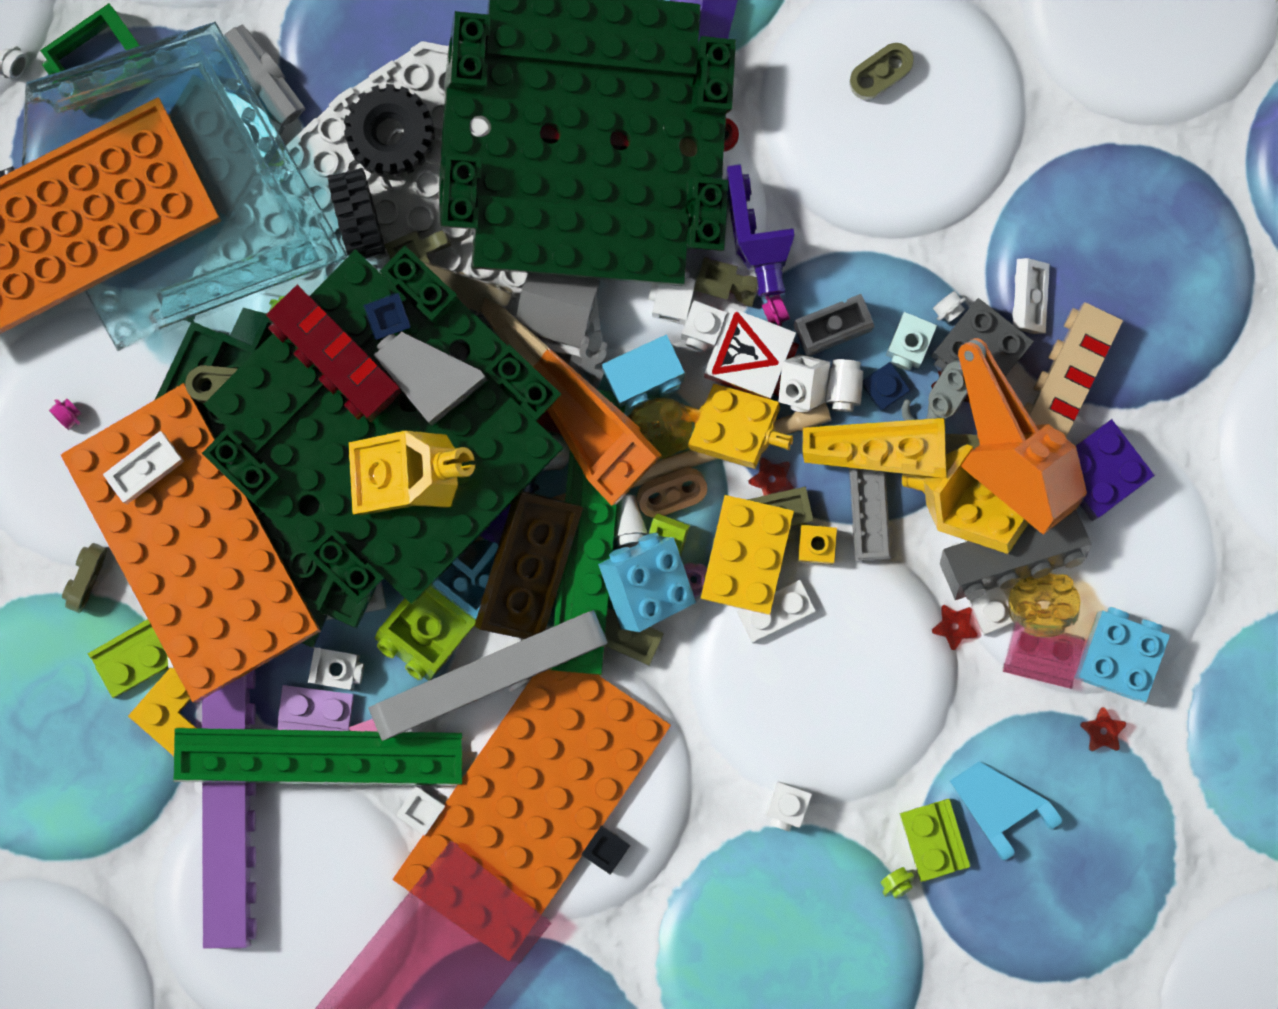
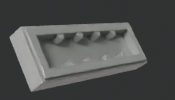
[849,468,891,561]

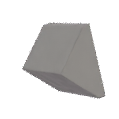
[516,273,600,348]

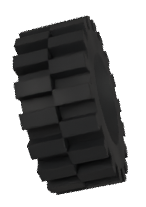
[344,84,435,178]
[328,168,386,259]

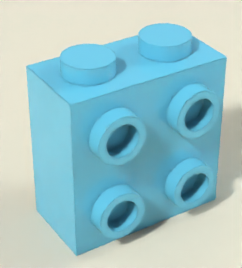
[598,533,696,632]
[1074,607,1170,703]

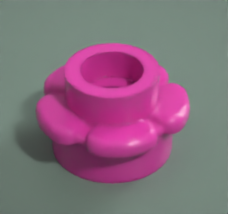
[761,294,790,327]
[48,398,81,430]

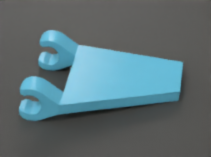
[949,761,1062,861]

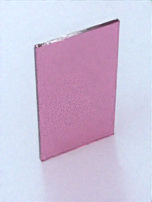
[315,841,551,1009]

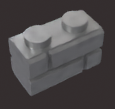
[794,294,874,356]

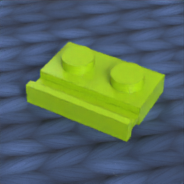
[87,619,168,698]
[899,798,970,882]

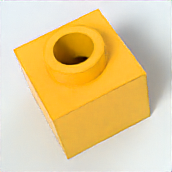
[797,525,837,565]

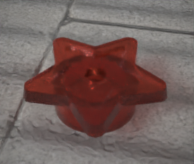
[748,457,793,496]
[932,605,978,650]
[1080,707,1126,752]

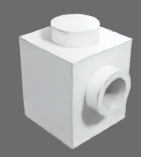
[648,271,696,325]
[681,301,727,352]
[778,354,830,412]
[764,781,812,832]

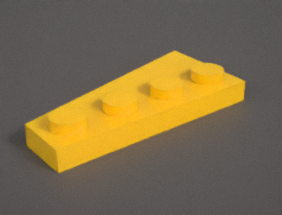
[803,418,947,478]

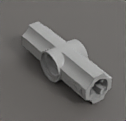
[219,24,306,126]

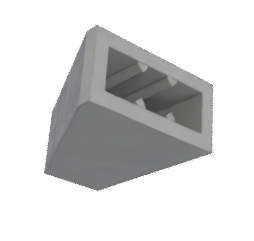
[374,332,488,426]

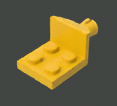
[349,431,475,515]
[902,444,1029,554]

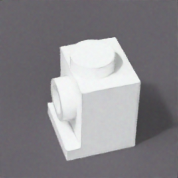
[308,647,364,691]

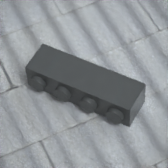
[939,510,1092,601]

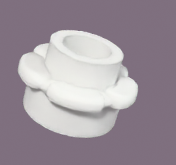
[0,46,28,79]
[933,291,965,323]

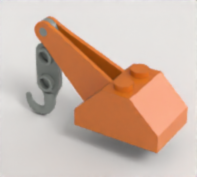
[902,338,1087,535]

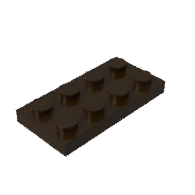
[474,491,583,639]

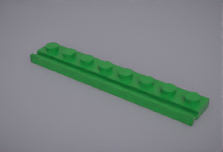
[550,390,626,675]
[173,728,462,786]

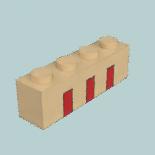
[1024,302,1123,437]

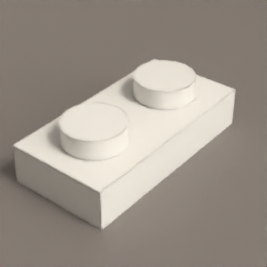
[1012,258,1050,334]
[103,431,185,505]
[736,580,816,643]

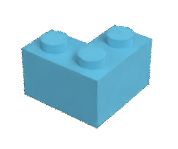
[602,334,685,409]
[431,541,499,620]

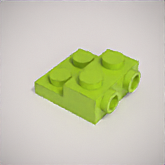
[374,586,476,681]

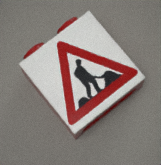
[704,307,799,400]

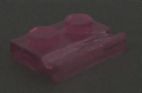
[1002,620,1085,689]

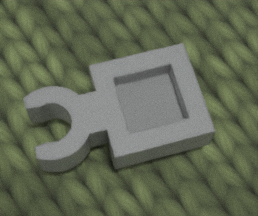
[568,336,608,390]

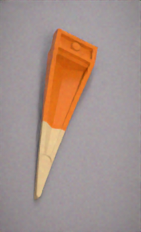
[458,272,662,506]

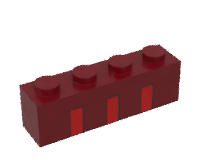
[266,284,402,423]

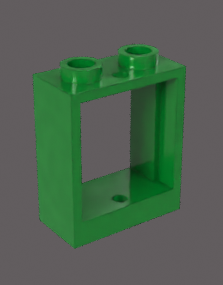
[40,3,154,114]

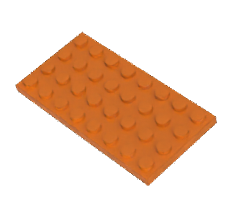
[0,97,221,334]
[60,383,321,703]
[392,669,671,961]

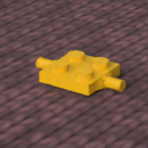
[676,383,793,469]

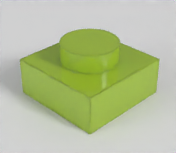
[649,513,690,557]

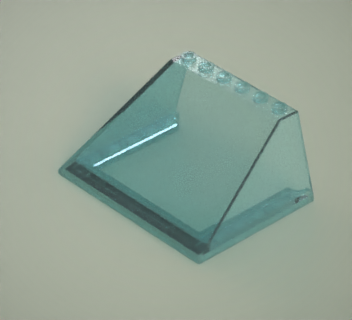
[22,21,348,351]

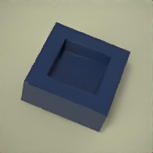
[363,293,411,340]
[862,362,910,412]

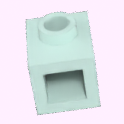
[886,312,937,371]

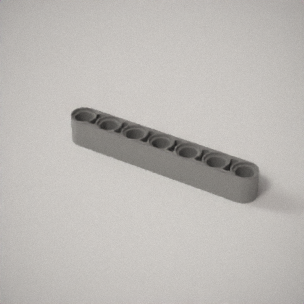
[368,610,608,741]

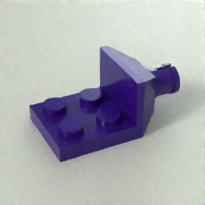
[725,164,795,297]

